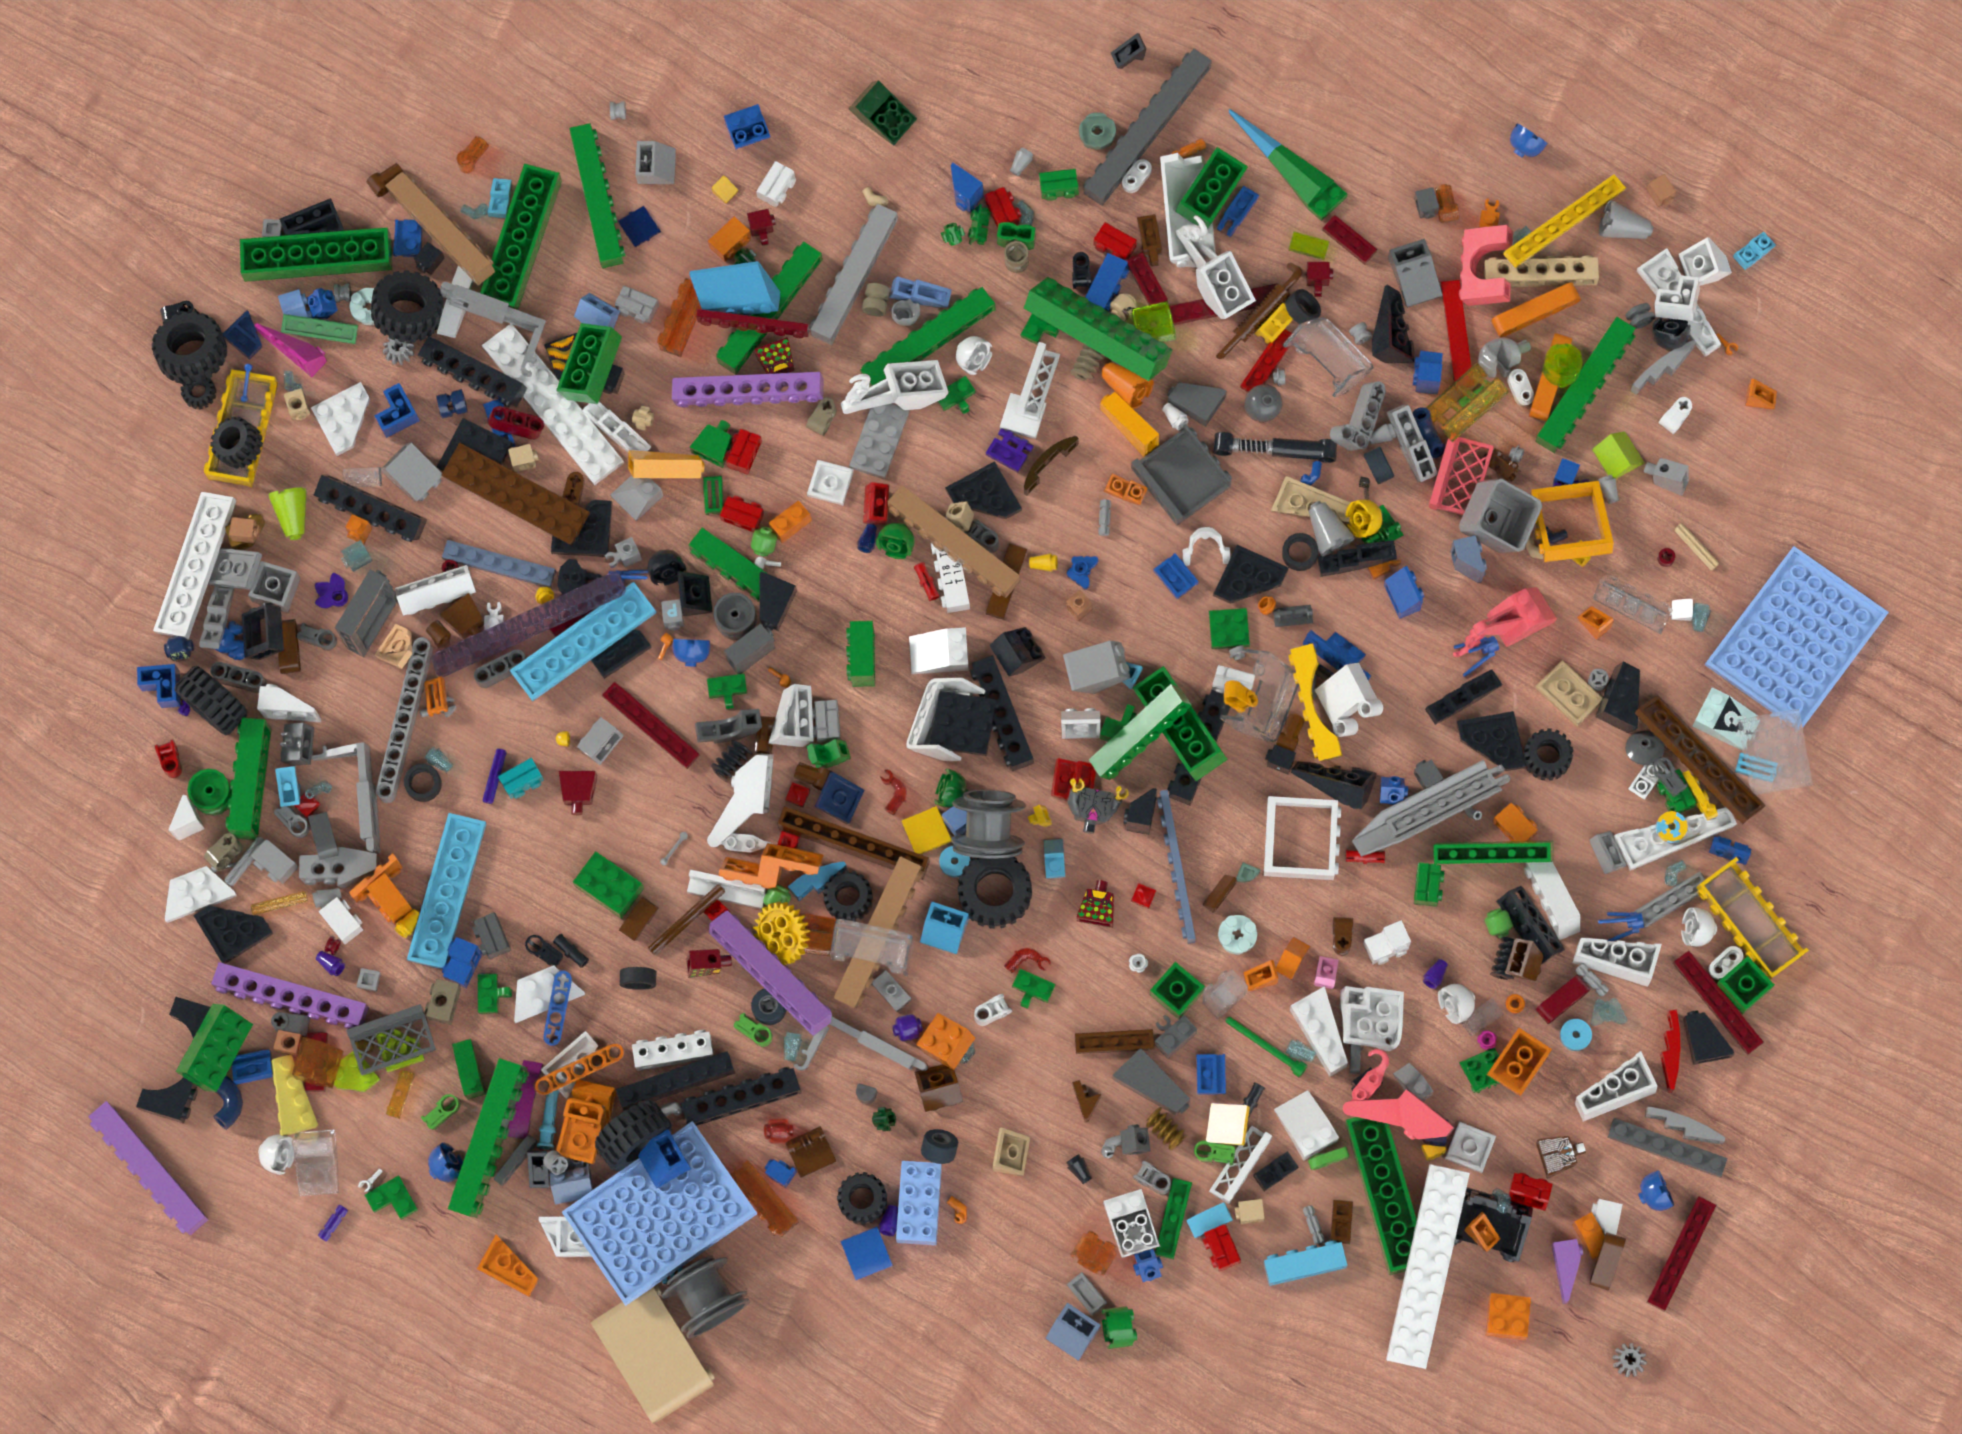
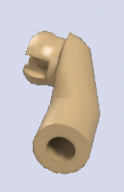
[862,187,888,207]
[1526,537,1543,559]

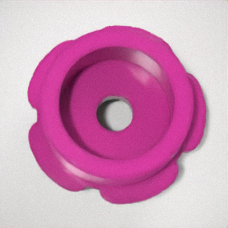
[1477,1030,1497,1050]

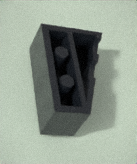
[279,198,345,235]
[1595,661,1640,734]

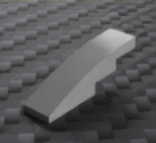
[1631,340,1696,395]
[200,586,234,649]
[1645,1106,1725,1145]

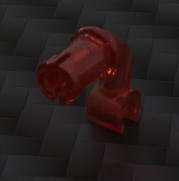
[880,770,907,816]
[1004,948,1051,973]

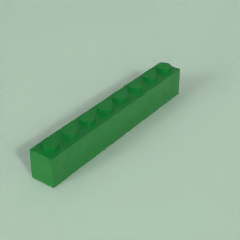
[569,123,626,269]
[716,241,823,375]
[860,287,996,387]
[1535,316,1636,454]

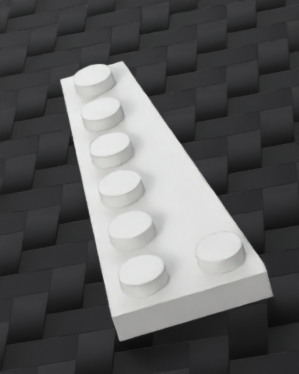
[1637,248,1721,357]
[1614,807,1737,871]

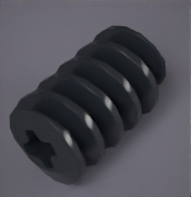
[711,740,753,783]
[1490,937,1515,980]

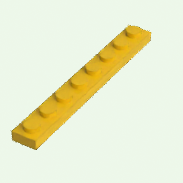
[1503,174,1626,268]

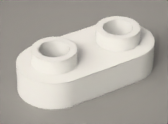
[1122,159,1152,193]
[1507,369,1534,406]
[1709,946,1743,980]

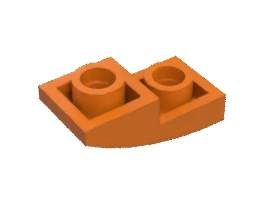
[1103,473,1148,505]

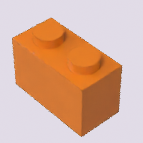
[708,216,751,262]
[769,500,812,543]
[1493,803,1538,841]

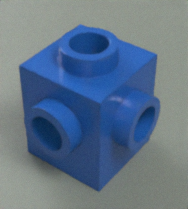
[307,288,338,319]
[1380,776,1408,805]
[1133,1248,1163,1282]

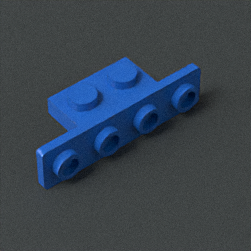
[1303,630,1371,681]

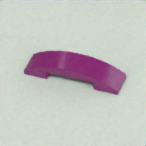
[508,1060,543,1139]

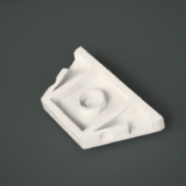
[165,866,237,923]
[514,965,585,1023]
[539,1217,592,1257]

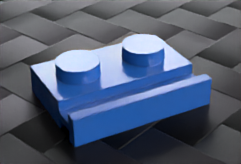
[393,219,423,257]
[1153,553,1199,599]
[232,1049,273,1085]
[1196,1054,1226,1095]

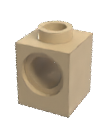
[284,388,311,420]
[508,444,539,472]
[945,502,974,532]
[1235,1199,1265,1224]

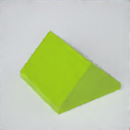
[1592,431,1645,479]

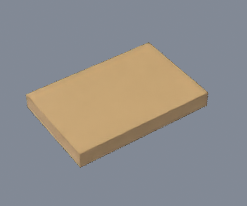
[1535,660,1602,727]

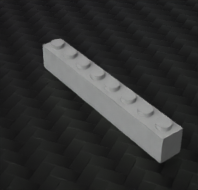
[809,204,898,345]

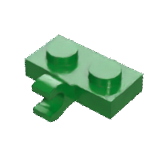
[1020,314,1059,345]
[937,376,976,415]
[707,673,747,710]
[1012,969,1056,1009]
[478,973,512,1014]

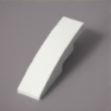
[437,266,474,338]
[581,402,651,452]

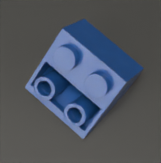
[724,104,771,149]
[1384,566,1424,619]
[638,1130,691,1189]

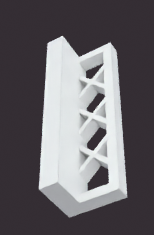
[1017,342,1060,420]
[687,870,767,910]
[1209,1126,1272,1204]

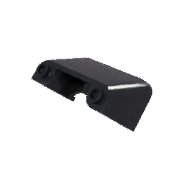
[1454,1187,1533,1262]

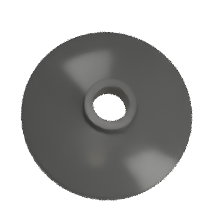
[1625,731,1665,765]

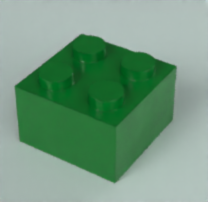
[1717,956,1775,1015]
[1149,962,1205,1020]

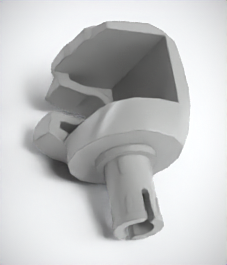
[1478,338,1531,378]

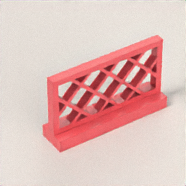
[1429,433,1494,515]

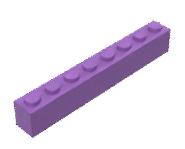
[709,911,832,1036]
[88,1101,209,1235]

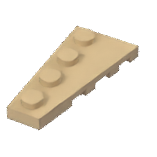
[1271,476,1351,523]

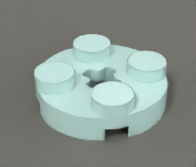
[350,288,374,325]
[1218,915,1257,955]

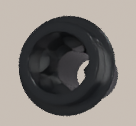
[1066,1154,1092,1184]

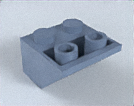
[1450,535,1487,583]
[550,1159,594,1205]
[1045,1303,1101,1361]

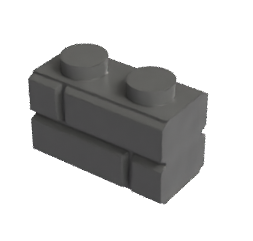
[472,912,511,959]

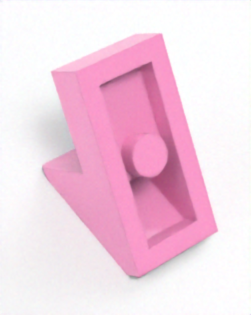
[1314,956,1339,989]

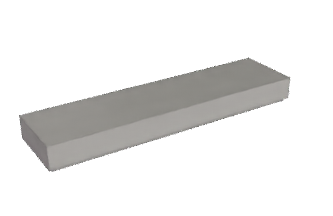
[1634,872,1711,928]

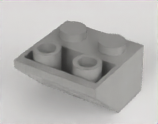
[635,141,676,184]

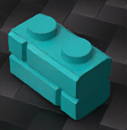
[498,757,544,799]

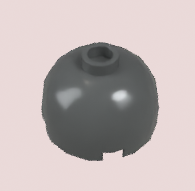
[1244,384,1282,422]

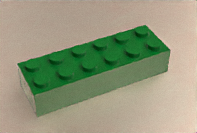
[1132,666,1228,781]
[226,718,272,840]

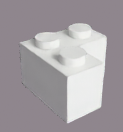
[1655,275,1700,321]
[1363,920,1411,965]

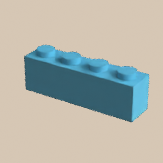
[1264,1240,1347,1286]

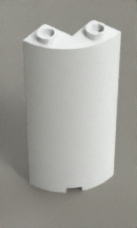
[1160,153,1216,268]

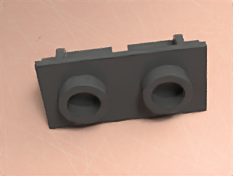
[1273,605,1313,627]

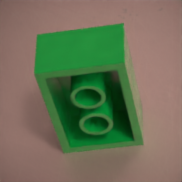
[846,621,875,687]
[573,851,644,919]

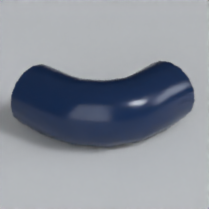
[1412,407,1446,458]
[214,1076,243,1130]

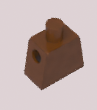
[440,593,484,641]
[1505,938,1543,981]

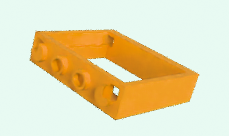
[1531,481,1614,562]

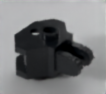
[557,559,602,601]

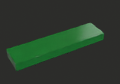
[281,314,358,344]
[1155,1178,1192,1260]

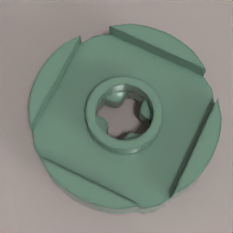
[1079,113,1116,150]

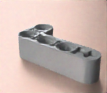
[1330,381,1386,451]

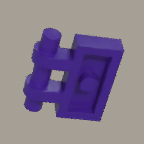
[986,428,1034,473]

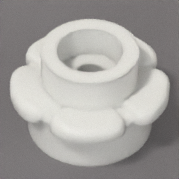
[1129,954,1148,973]

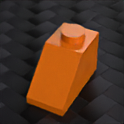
[1572,1212,1605,1260]

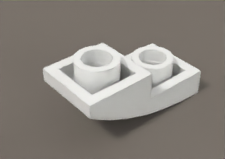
[1628,763,1664,800]

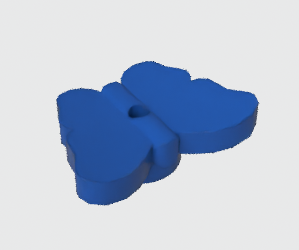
[1067,556,1099,590]

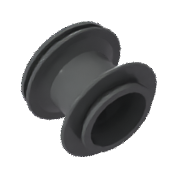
[951,790,1026,858]
[662,1256,750,1339]

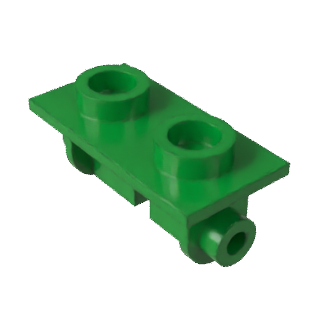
[968,204,990,245]

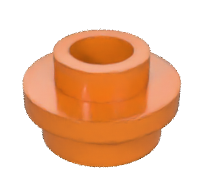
[1258,596,1276,615]
[1505,994,1525,1014]

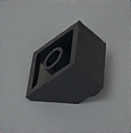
[1124,788,1157,835]

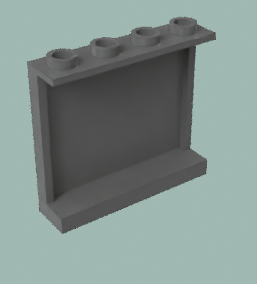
[1131,424,1232,526]

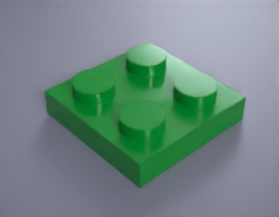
[1209,608,1250,649]

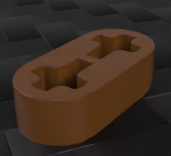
[562,472,585,506]

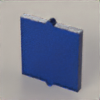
[618,206,661,247]

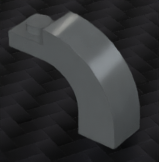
[695,709,762,744]

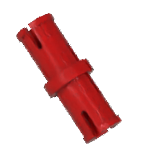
[914,562,940,601]
[1345,850,1385,865]

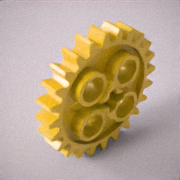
[753,901,810,965]

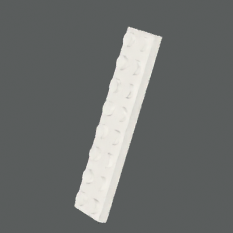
[153,492,237,639]

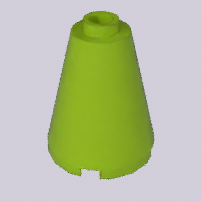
[268,487,307,540]

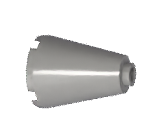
[1599,201,1653,239]
[1309,501,1354,556]

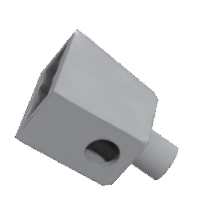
[1644,458,1689,496]

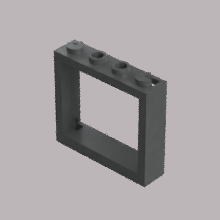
[335,569,398,658]

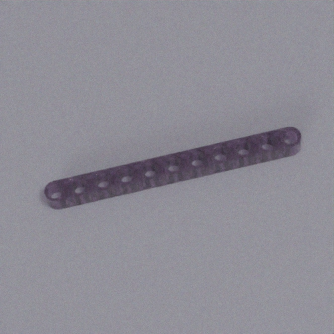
[431,572,626,677]

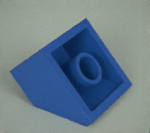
[951,163,984,213]

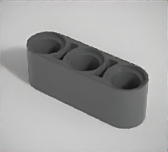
[474,649,526,688]
[210,662,267,693]
[308,812,339,860]

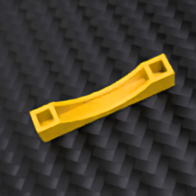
[1288,643,1343,762]

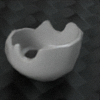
[891,299,921,326]

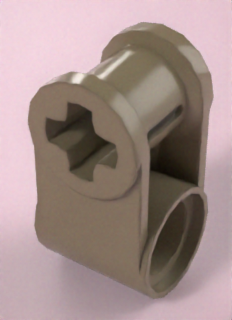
[806,397,837,436]
[204,833,243,871]

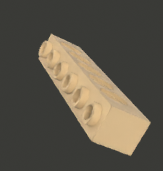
[1483,255,1599,287]

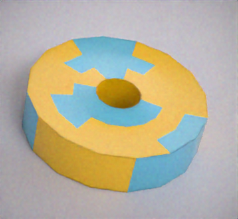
[1656,811,1688,843]

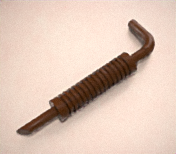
[1216,262,1302,359]

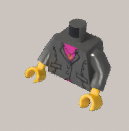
[1067,778,1129,834]

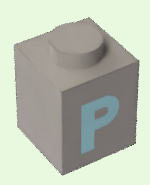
[661,599,684,630]

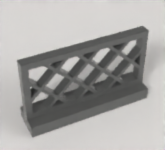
[346,1004,436,1076]

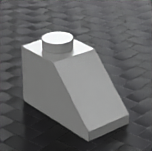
[1393,1063,1433,1101]

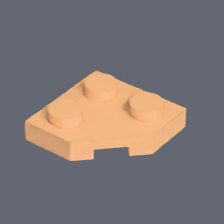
[375,624,412,669]

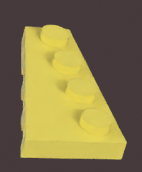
[271,1054,318,1136]

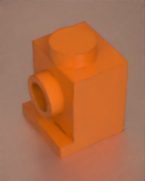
[345,514,372,545]

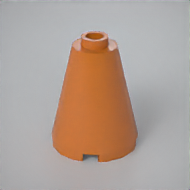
[1101,362,1154,410]

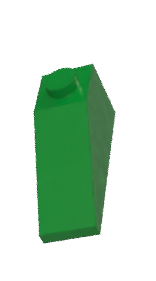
[452,1039,486,1100]

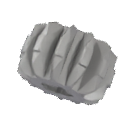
[383,336,415,365]
[1612,1343,1647,1377]

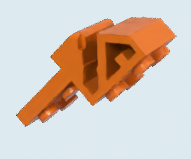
[556,1080,617,1164]

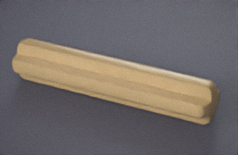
[1675,523,1719,570]

